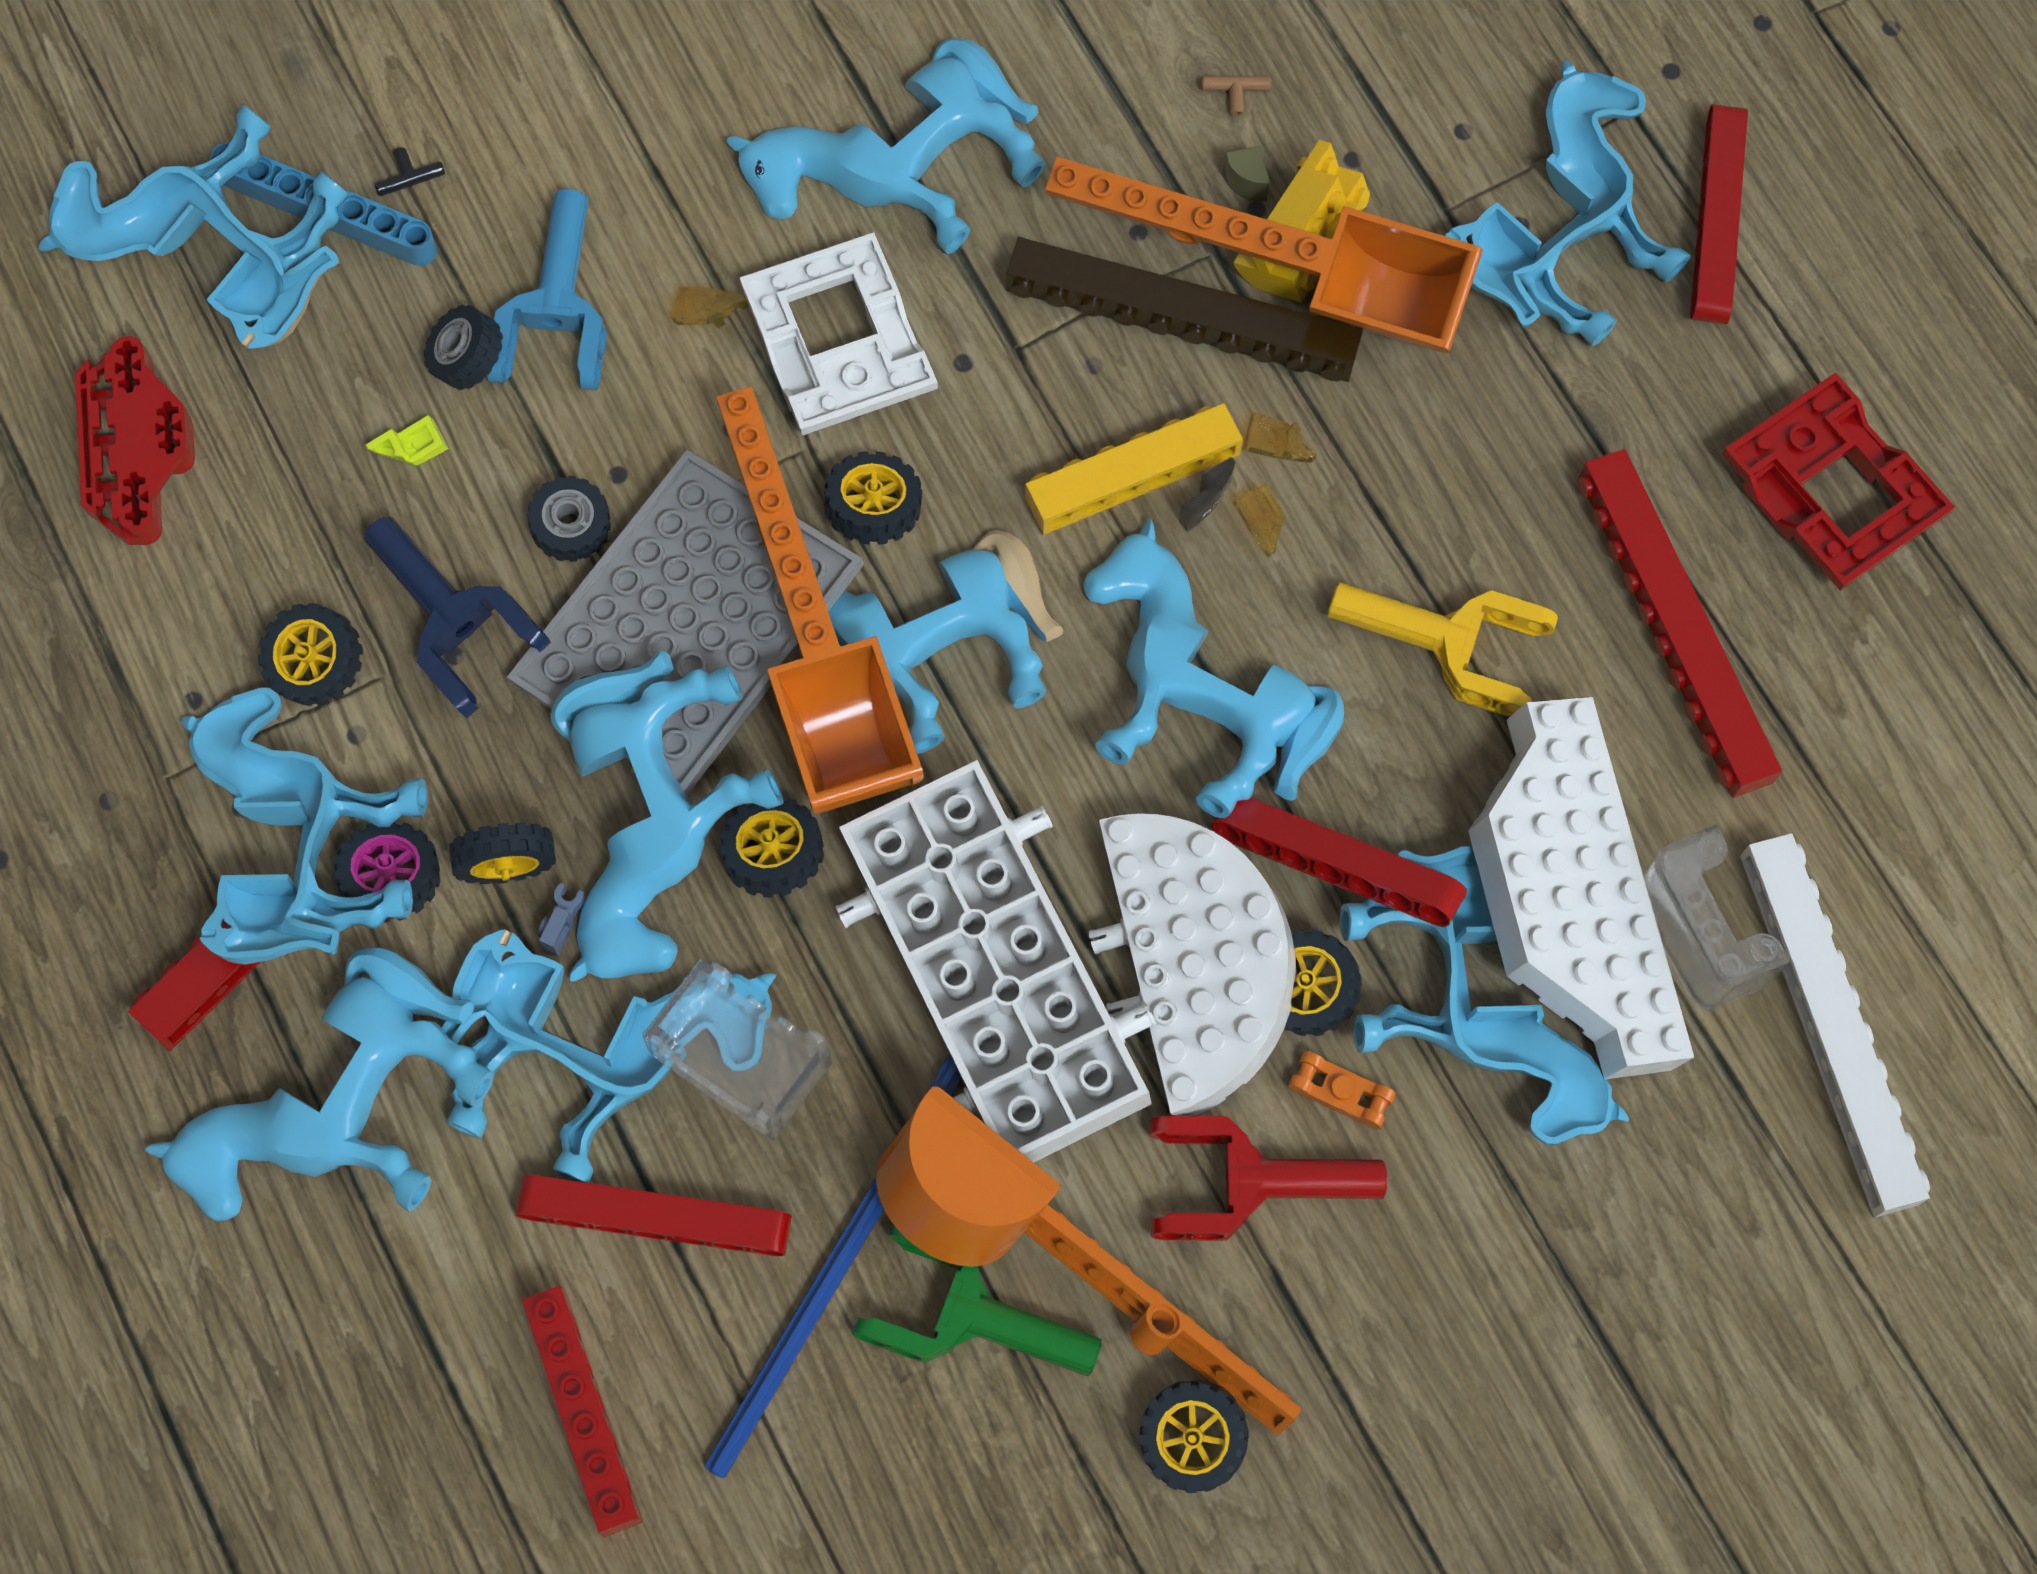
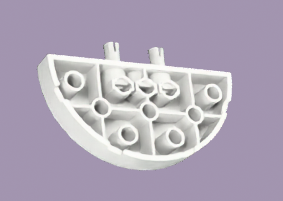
[1089,814,1296,1116]

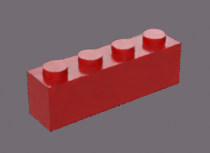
[128,920,260,1051]

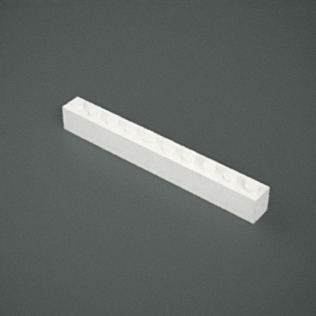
[1740,833,1930,1218]

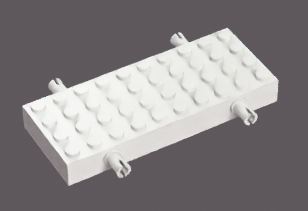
[835,760,1156,1163]

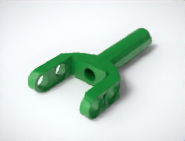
[851,1224,1102,1377]

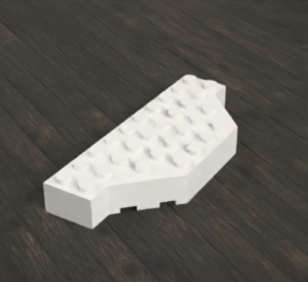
[1468,697,1694,1080]

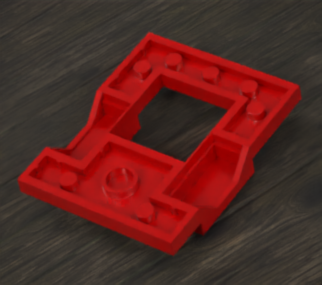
[1722,372,1955,591]

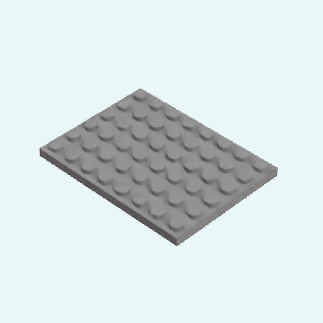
[507,450,864,796]

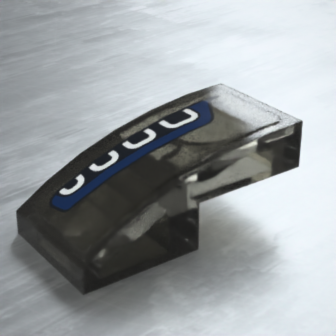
[1179,457,1236,532]

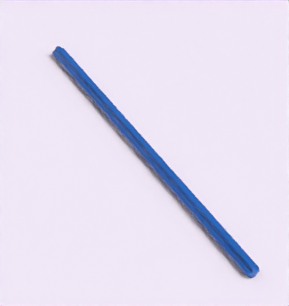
[705,1053,962,1478]

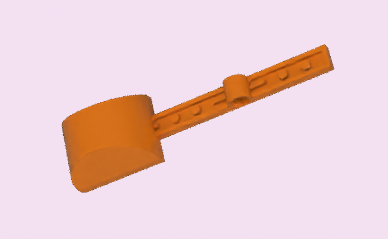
[1045,156,1483,354]
[716,386,924,814]
[876,1087,1302,1436]

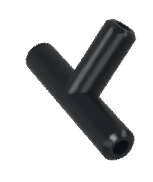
[375,147,445,196]

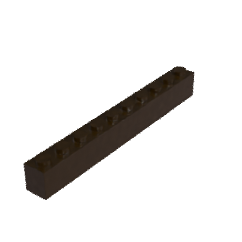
[1006,237,1363,382]

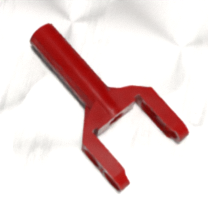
[1149,1116,1387,1241]

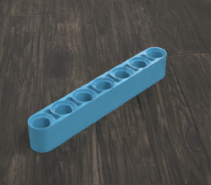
[210,142,437,266]

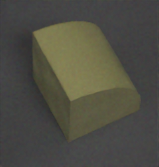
[1223,146,1270,201]

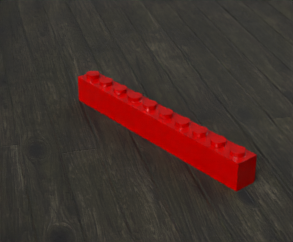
[1578,449,1783,798]

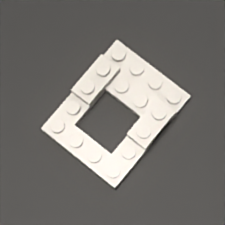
[740,232,938,436]

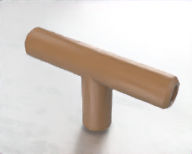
[1201,76,1271,116]

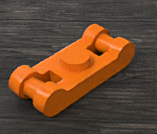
[1288,1050,1396,1129]

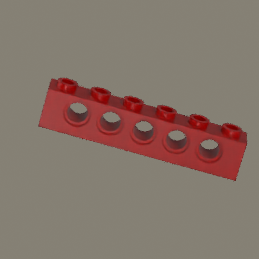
[522,1285,643,1537]

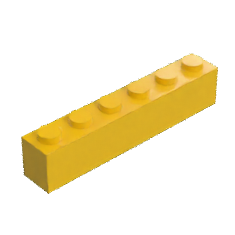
[1025,403,1243,535]

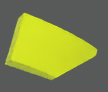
[366,415,449,466]

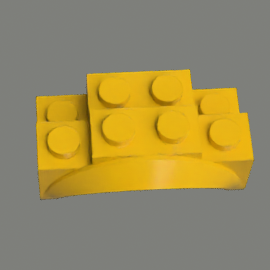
[1233,140,1370,303]

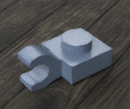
[538,883,585,957]

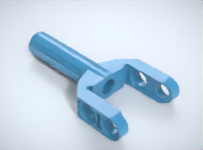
[487,189,607,391]

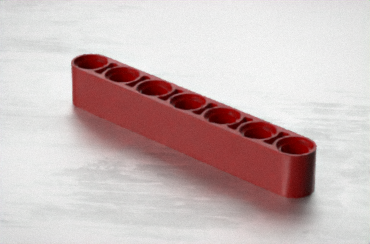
[1690,104,1748,324]
[1211,797,1467,927]
[514,1175,792,1256]

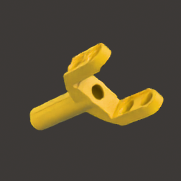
[1327,582,1558,717]

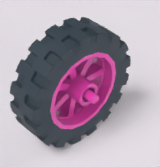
[334,822,440,923]

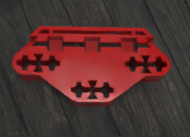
[75,336,195,545]

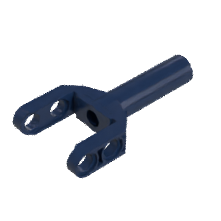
[364,516,551,718]

